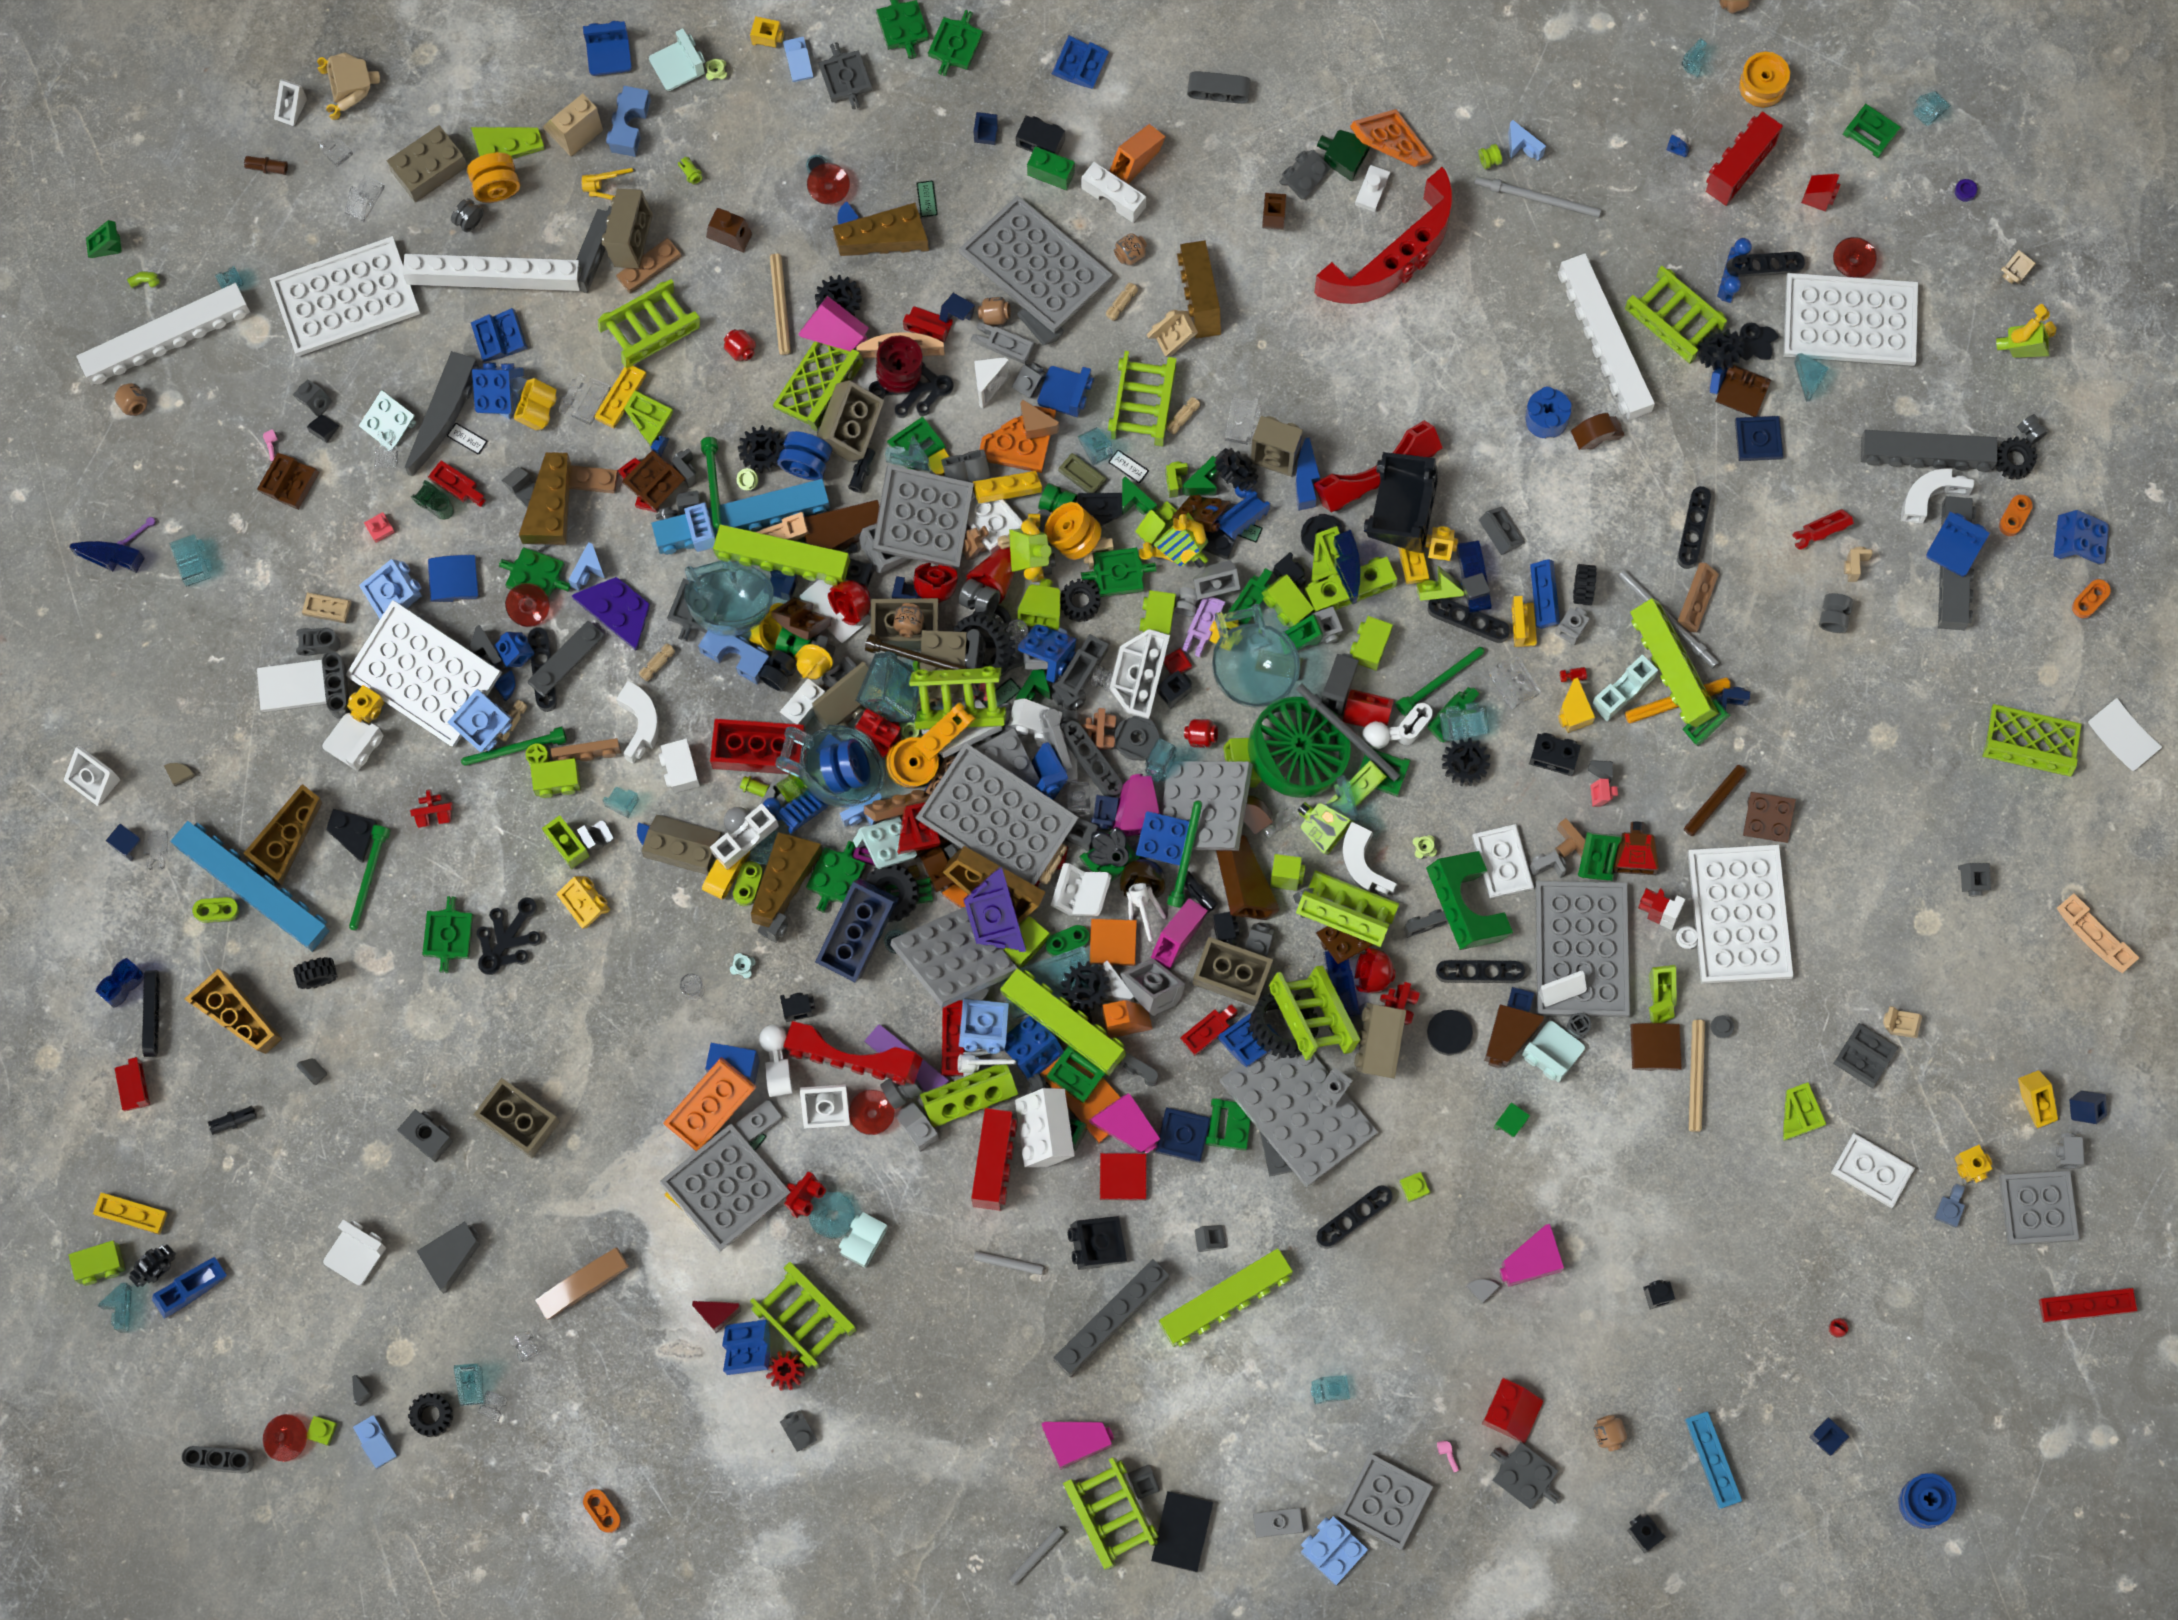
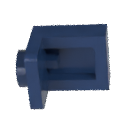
[1716,687,1751,715]
[1091,794,1120,829]

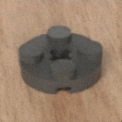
[1115,716,1159,761]

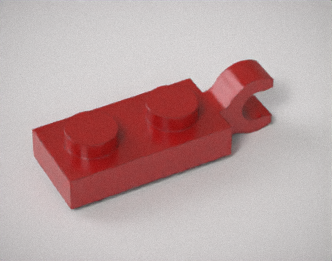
[428,460,486,507]
[1792,509,1854,550]
[1180,1004,1238,1056]

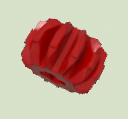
[766,1351,805,1391]

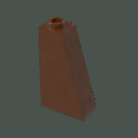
[805,500,880,551]
[1216,835,1280,920]

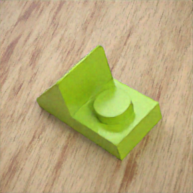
[1135,501,1177,545]
[1416,566,1464,601]

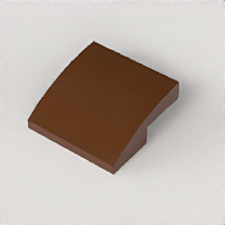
[622,450,685,510]
[257,453,319,510]
[771,597,832,640]
[1630,1023,1682,1071]

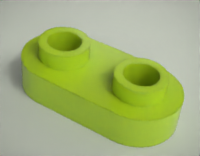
[733,861,763,906]
[192,897,239,923]

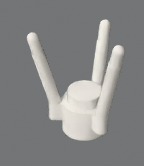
[1127,883,1166,942]
[958,1049,1016,1077]

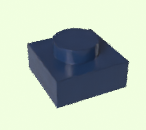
[1507,987,1534,1012]

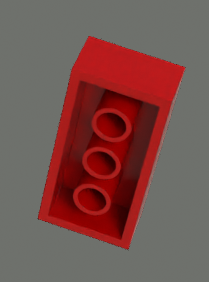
[1705,111,1783,206]
[710,719,806,775]
[971,1108,1017,1211]

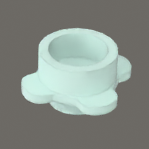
[730,953,756,979]

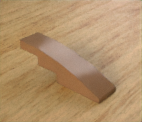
[536,1247,629,1320]

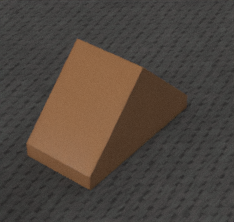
[1020,400,1060,439]

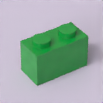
[1027,146,1075,191]

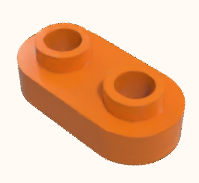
[1999,495,2032,536]
[2072,579,2111,618]
[583,1489,621,1533]

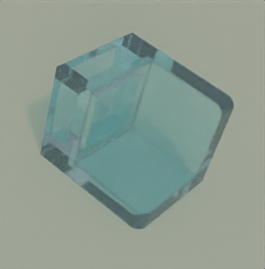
[602,787,639,818]

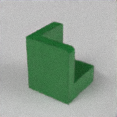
[1494,1102,1530,1137]

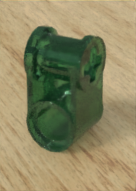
[411,480,454,520]

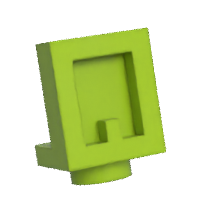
[1165,461,1188,498]

